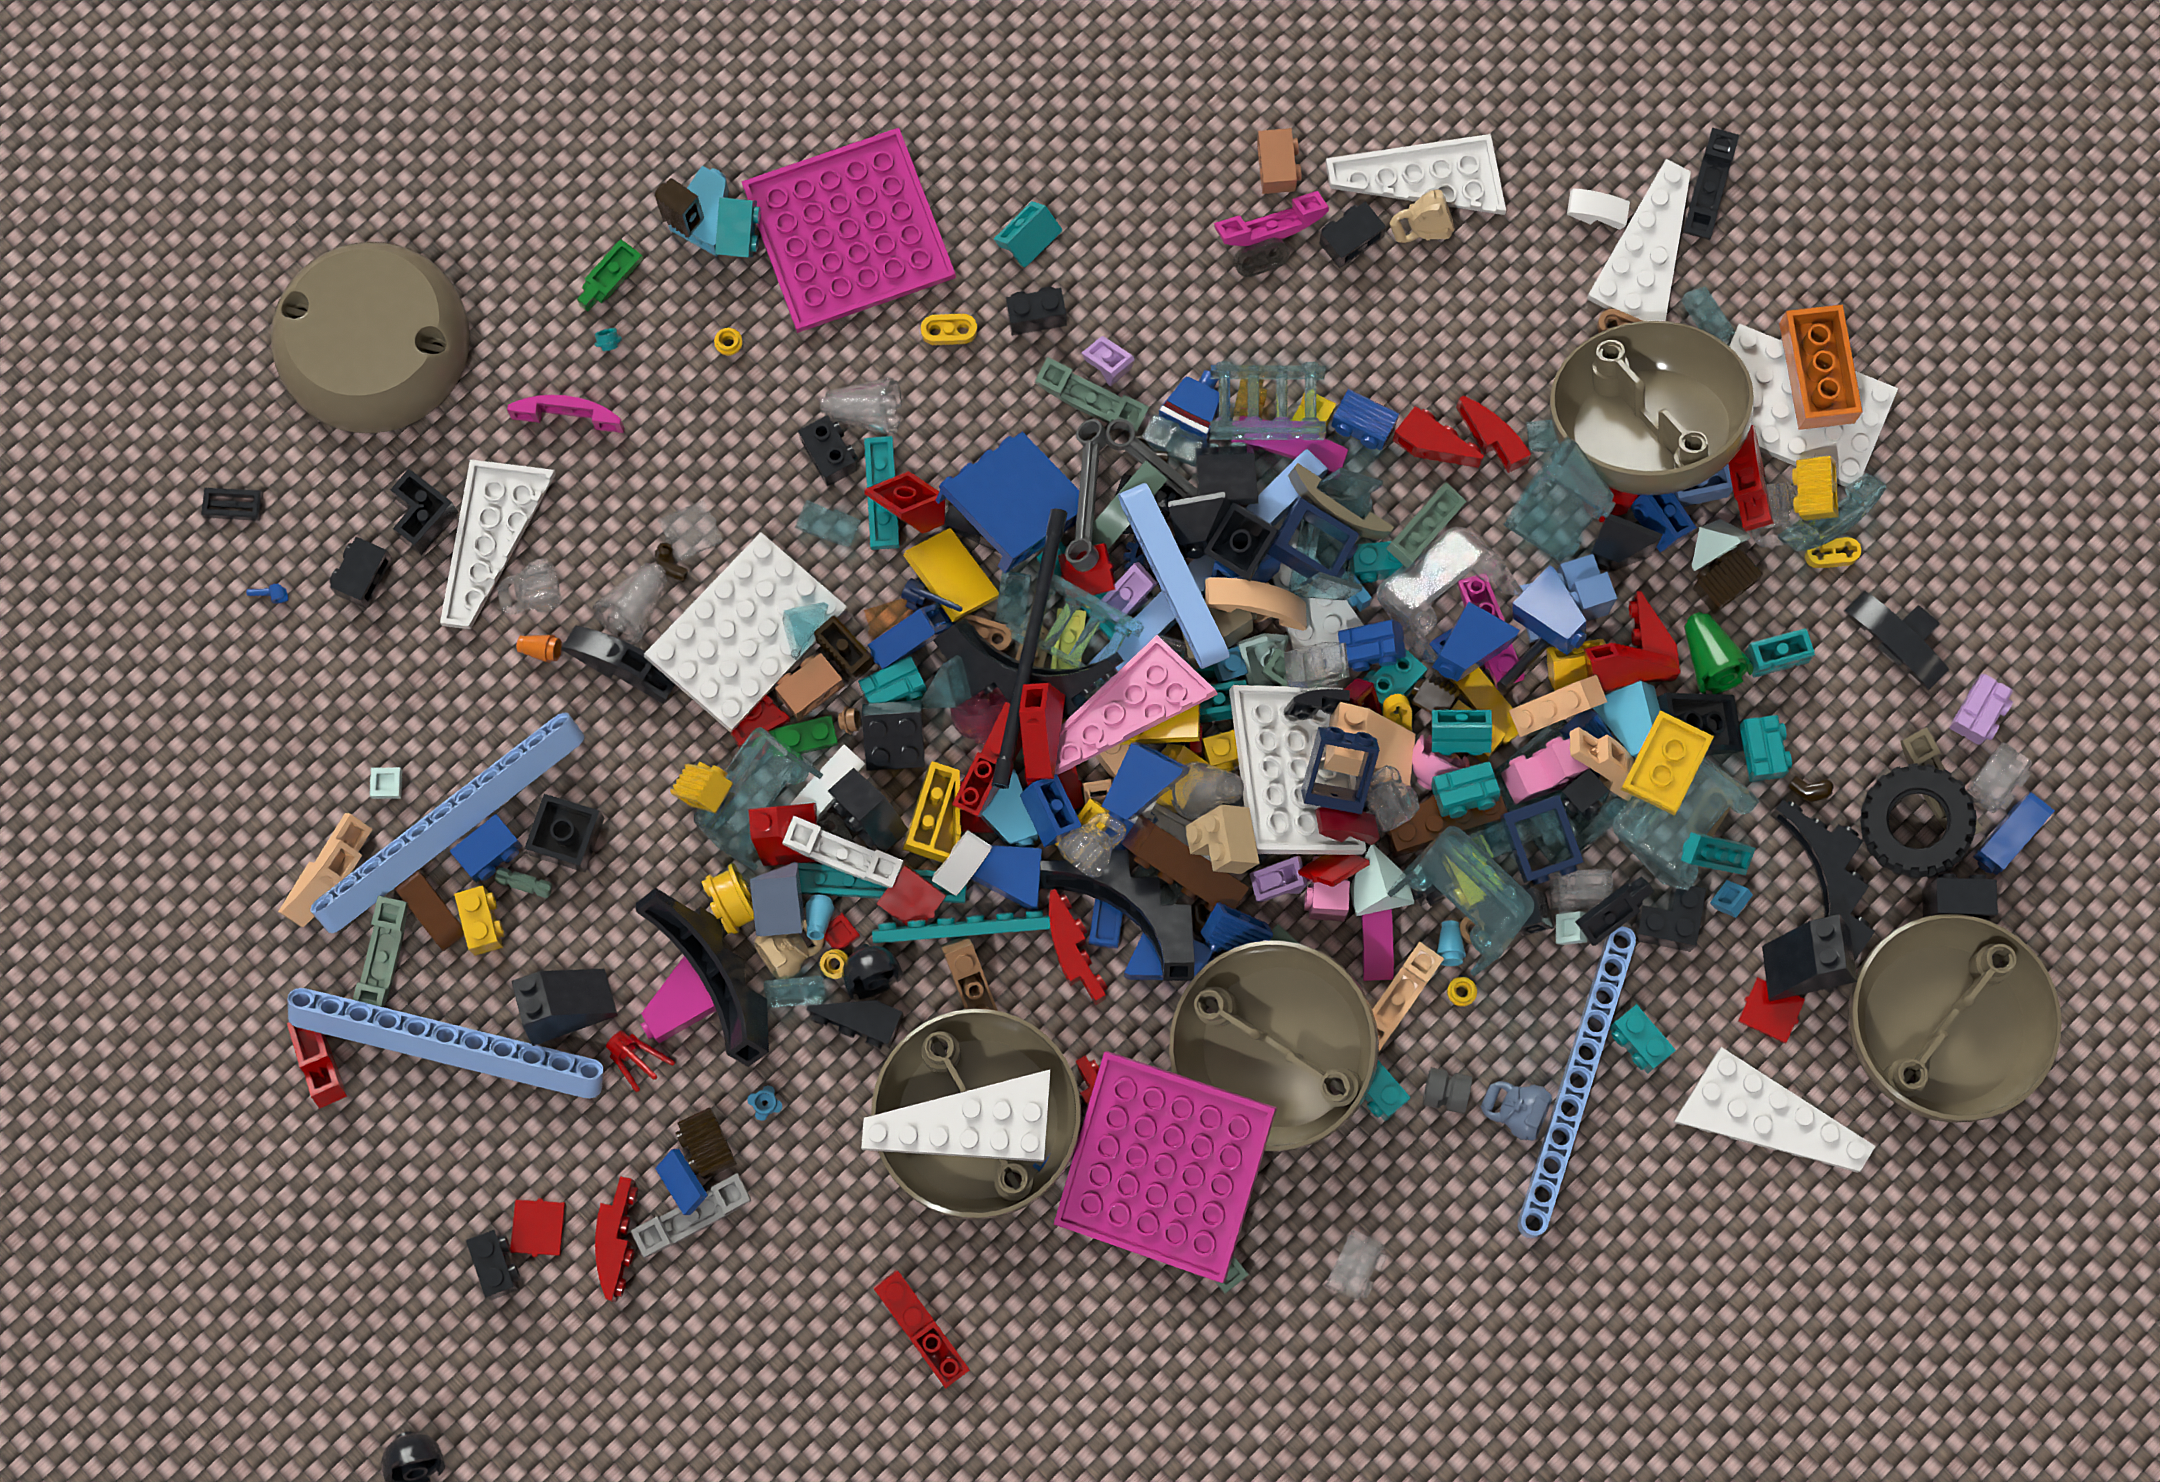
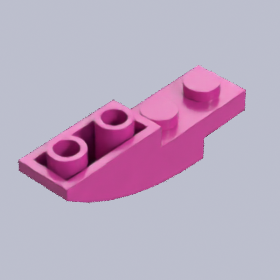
[1458,573,1525,688]

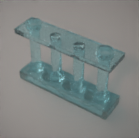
[1210,361,1326,440]
[1006,571,1144,687]

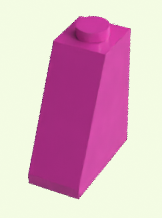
[641,956,716,1043]

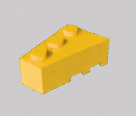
[902,761,961,863]

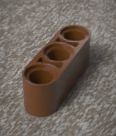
[394,870,465,952]

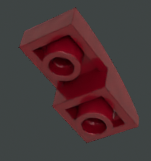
[1315,807,1380,845]

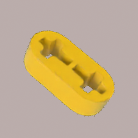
[1804,537,1861,568]
[1383,694,1412,732]

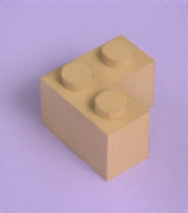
[1185,805,1260,874]

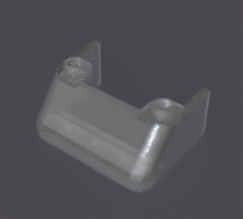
[1377,527,1523,663]

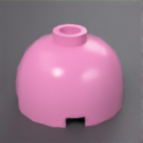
[1412,735,1470,790]

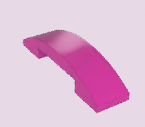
[1214,191,1329,246]
[507,395,624,433]
[1231,416,1348,477]
[1361,909,1394,981]

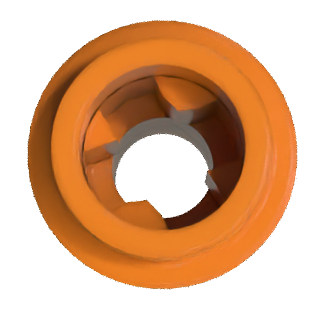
[516,635,562,663]

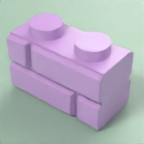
[1949,674,2013,745]

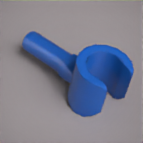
[246,584,288,604]

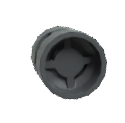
[1422,1067,1472,1114]

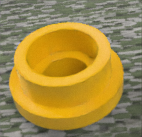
[714,328,743,356]
[820,949,848,979]
[1447,977,1477,1007]

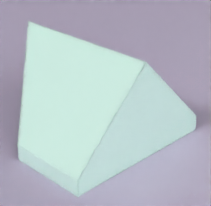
[1692,519,1751,571]
[1237,633,1289,686]
[1349,844,1414,916]

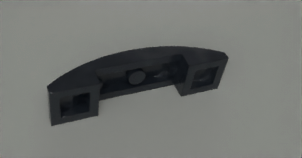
[1683,127,1739,240]
[1844,591,1950,691]

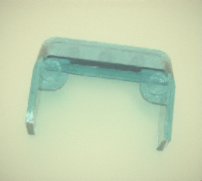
[1289,468,1383,601]
[694,727,823,871]
[1387,826,1534,977]

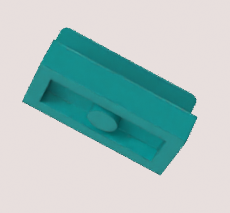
[993,201,1062,267]

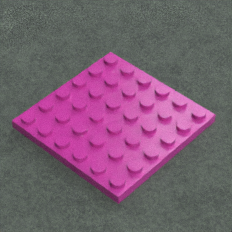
[741,128,956,333]
[1054,1051,1277,1283]

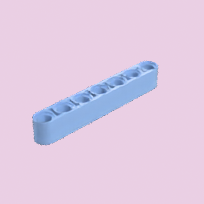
[1118,483,1229,669]

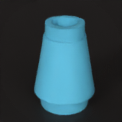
[805,894,835,940]
[1437,920,1466,966]

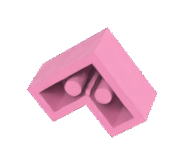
[1501,737,1590,805]
[1304,856,1350,921]

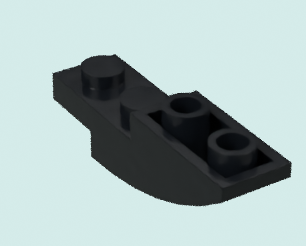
[561,625,676,704]

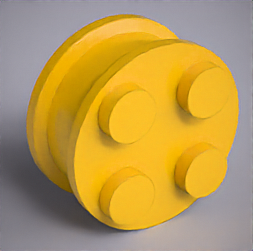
[702,863,754,934]

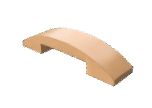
[1205,577,1307,631]
[1372,942,1444,1051]

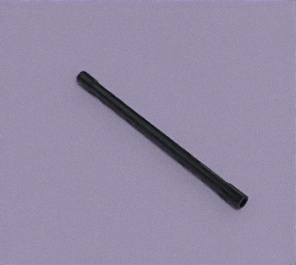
[991,508,1068,789]

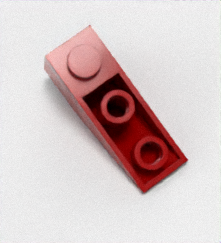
[1392,406,1484,468]
[1628,591,1679,682]
[1584,643,1681,692]
[1019,683,1065,780]

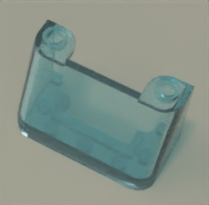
[1503,436,1616,562]

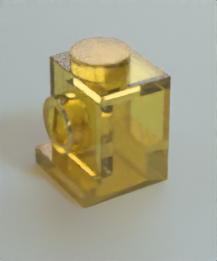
[1234,373,1268,419]

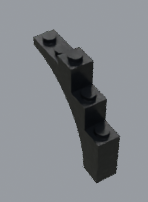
[933,618,1124,720]
[1771,800,1875,993]
[1040,849,1195,981]
[636,888,769,1067]

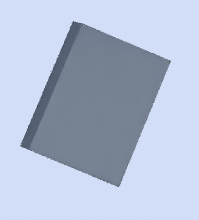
[750,862,804,936]

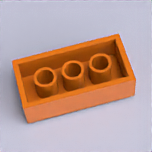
[1779,304,1863,430]

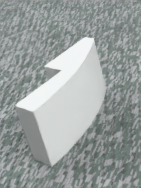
[1567,189,1630,230]
[932,830,992,896]

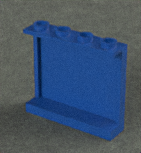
[935,431,1079,574]

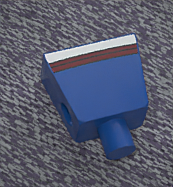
[1158,370,1222,444]

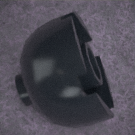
[842,944,904,999]
[381,1431,446,1482]

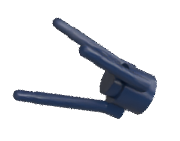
[901,578,963,612]

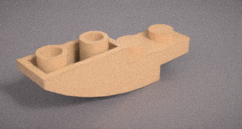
[1569,727,1644,809]
[278,813,372,927]

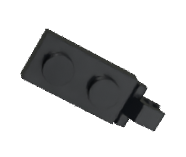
[1575,876,1655,946]

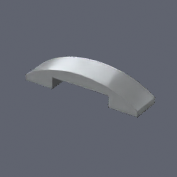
[631,1173,751,1258]

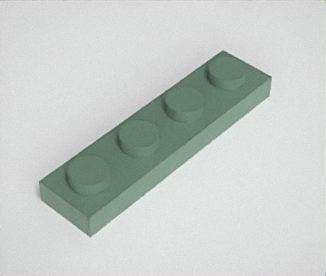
[1386,482,1467,568]

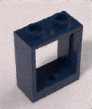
[1267,498,1359,589]
[1301,726,1380,814]
[1500,795,1584,886]

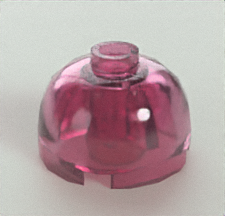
[950,694,1008,744]

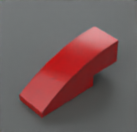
[1456,396,1531,473]
[287,1022,347,1109]

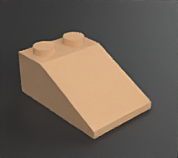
[1324,702,1416,788]

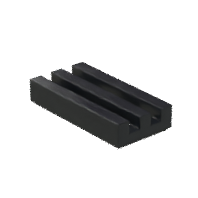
[201,487,263,521]

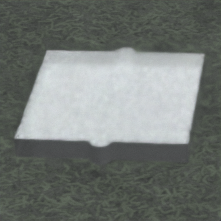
[658,500,723,562]

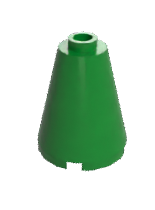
[1684,612,1754,694]

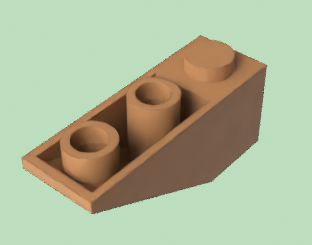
[940,936,998,1011]

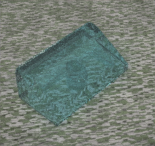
[1681,286,1735,341]
[764,976,826,1008]

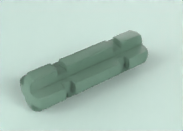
[495,867,553,898]

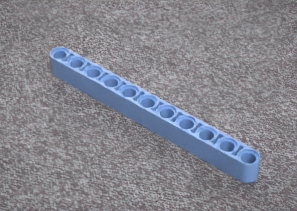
[1088,449,1328,685]
[310,712,585,933]
[1517,926,1636,1238]
[287,988,603,1099]

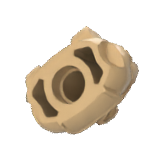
[1389,190,1455,243]
[754,919,824,981]

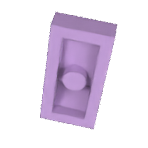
[1081,336,1135,386]
[1098,562,1158,624]
[1250,856,1308,902]

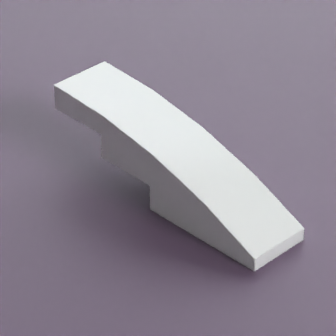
[790,745,866,824]

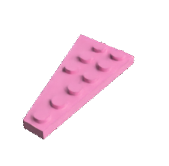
[1055,635,1218,775]

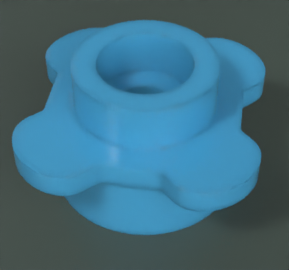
[747,1086,783,1121]

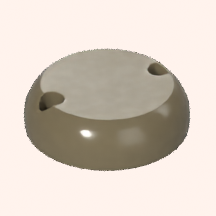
[270,242,470,433]
[1550,321,1754,495]
[1848,914,2062,1123]
[1169,941,1379,1152]
[871,1009,1081,1220]

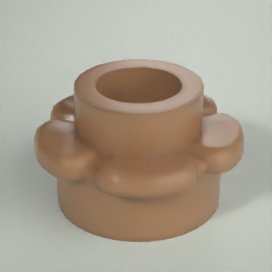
[838,706,861,735]

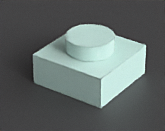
[370,767,402,799]
[1556,911,1587,945]

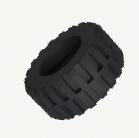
[1860,763,1977,879]

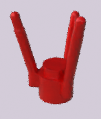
[606,1030,675,1092]

